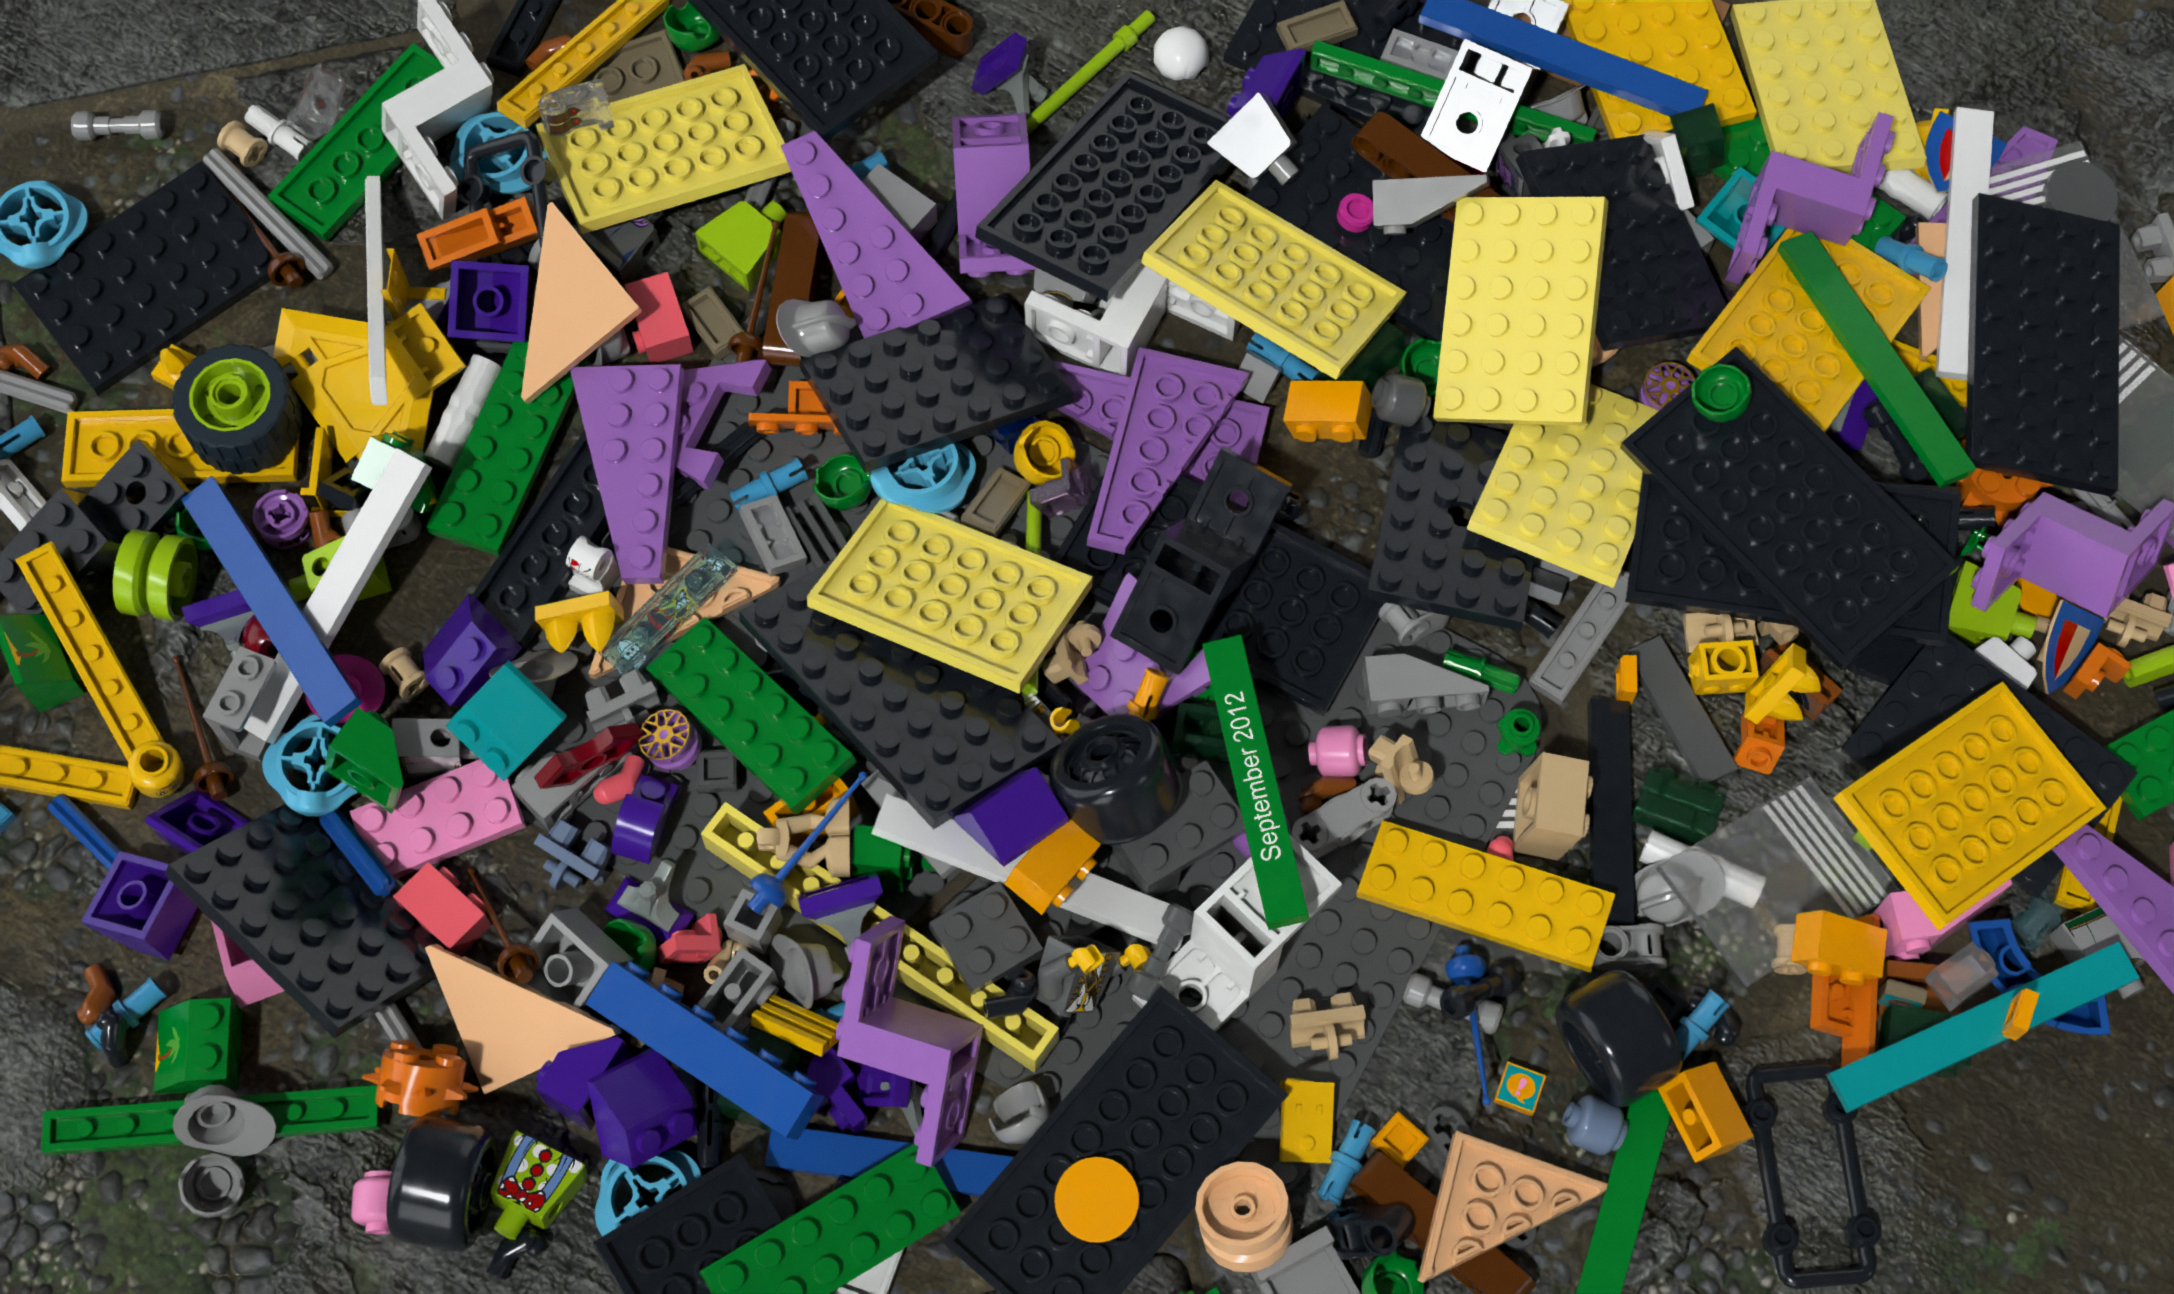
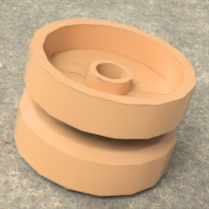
[1195,1161,1293,1273]

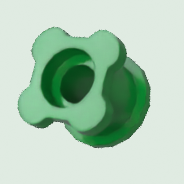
[1497,709,1541,757]

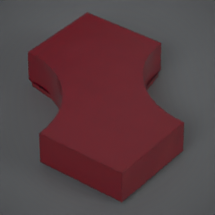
[534,723,643,789]

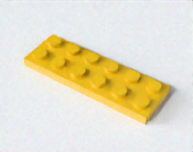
[61,409,300,488]
[1357,820,1615,973]

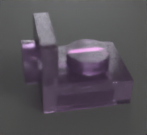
[1029,457,1091,518]

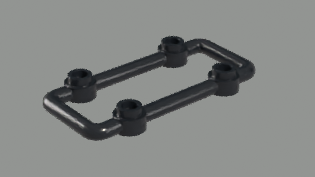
[458,131,555,334]
[1742,1062,1881,1289]

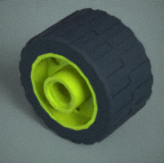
[172,344,303,475]

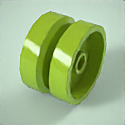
[113,530,198,621]

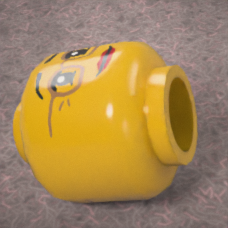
[128,740,185,798]

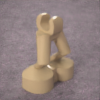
[757,797,850,877]

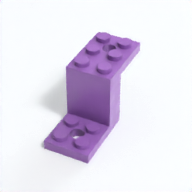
[1725,112,1895,285]
[952,113,1036,277]
[1971,492,2174,618]
[836,916,983,1167]

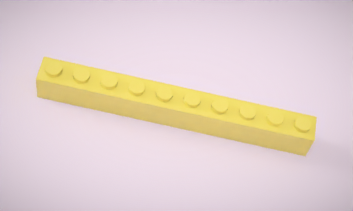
[701,802,1059,1073]

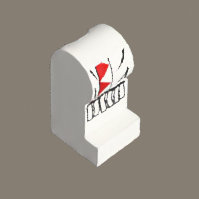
[566,536,620,596]

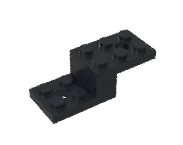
[0,439,191,614]

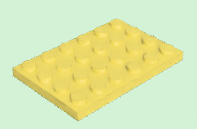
[1730,0,1927,175]
[535,64,792,234]
[1141,180,1407,380]
[1433,197,1609,426]
[1467,383,1659,588]
[807,498,1093,694]

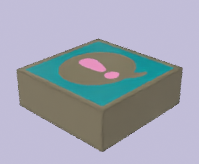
[1877,979,1928,1015]

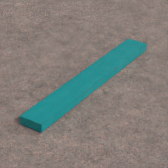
[1827,942,2140,1113]

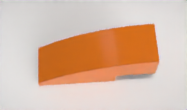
[416,196,539,271]

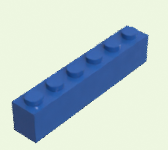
[585,960,825,1140]

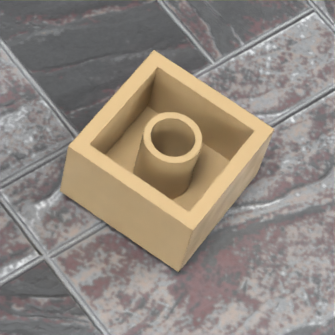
[1513,752,1593,861]

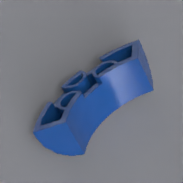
[1967,919,2111,1035]

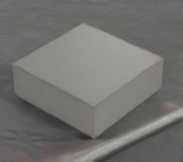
[1238,351,1283,403]

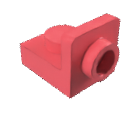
[657,913,722,964]

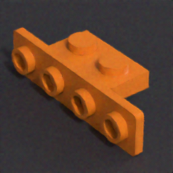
[748,381,841,436]
[1810,914,1880,1068]

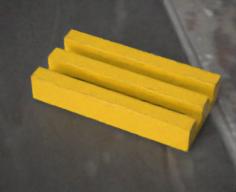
[751,995,839,1057]

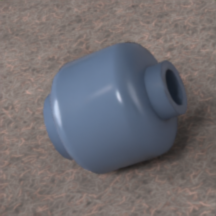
[1562,1095,1628,1156]

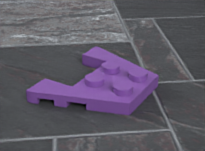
[675,359,772,490]
[1074,572,1211,723]

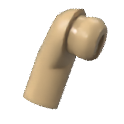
[704,939,749,984]

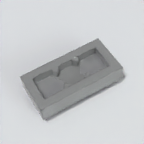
[1380,28,1459,81]
[739,495,807,577]

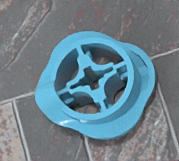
[449,112,547,195]
[0,181,88,269]
[870,442,976,513]
[262,715,359,816]
[595,1149,702,1237]

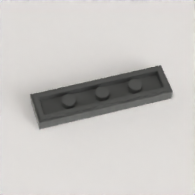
[1625,635,1738,789]

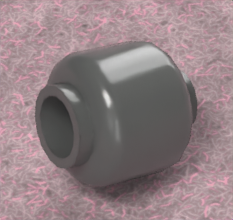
[1371,372,1431,427]

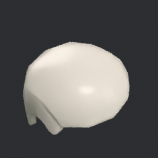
[1154,26,1209,81]

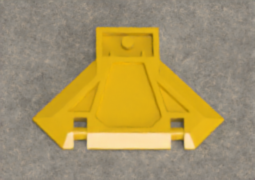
[273,303,467,463]

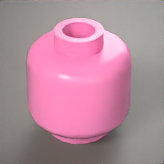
[1308,725,1369,777]
[351,1171,392,1235]

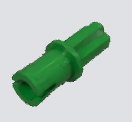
[1441,648,1521,694]

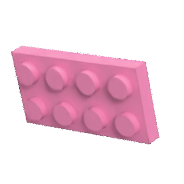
[349,759,526,879]

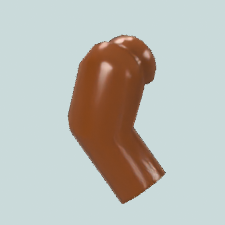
[525,34,573,71]
[683,50,731,81]
[0,344,51,380]
[309,509,342,549]
[1298,776,1356,815]
[77,963,116,1025]

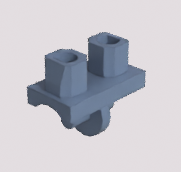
[533,818,612,891]

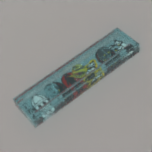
[599,542,738,675]

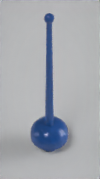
[747,772,867,914]
[1445,945,1491,1105]

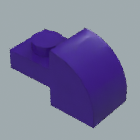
[612,774,679,864]
[806,1048,868,1136]

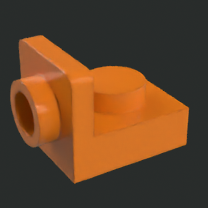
[2063,643,2132,699]
[1734,712,1785,775]

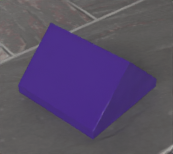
[954,767,1069,867]
[145,789,250,855]

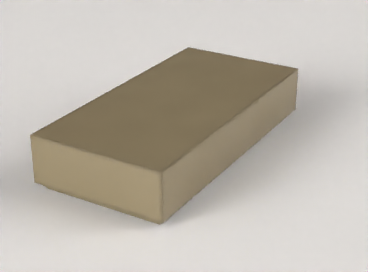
[1276,0,1358,53]
[679,286,744,361]
[960,466,1032,538]

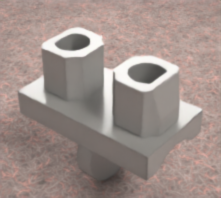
[2131,212,2174,284]
[585,669,661,735]

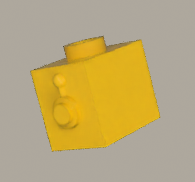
[1687,640,1759,695]

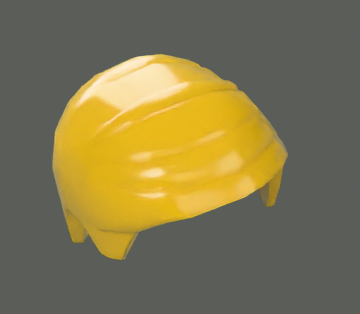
[1013,420,1076,486]

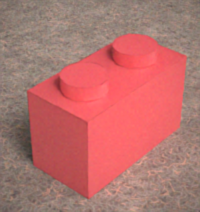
[625,272,693,365]
[393,862,492,957]

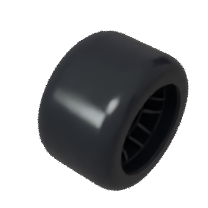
[1049,714,1183,845]
[1555,970,1683,1107]
[386,1116,498,1252]

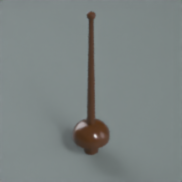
[217,179,305,289]
[727,221,779,363]
[172,655,234,801]
[467,867,539,983]

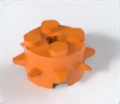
[1956,439,2053,527]
[362,1039,478,1117]

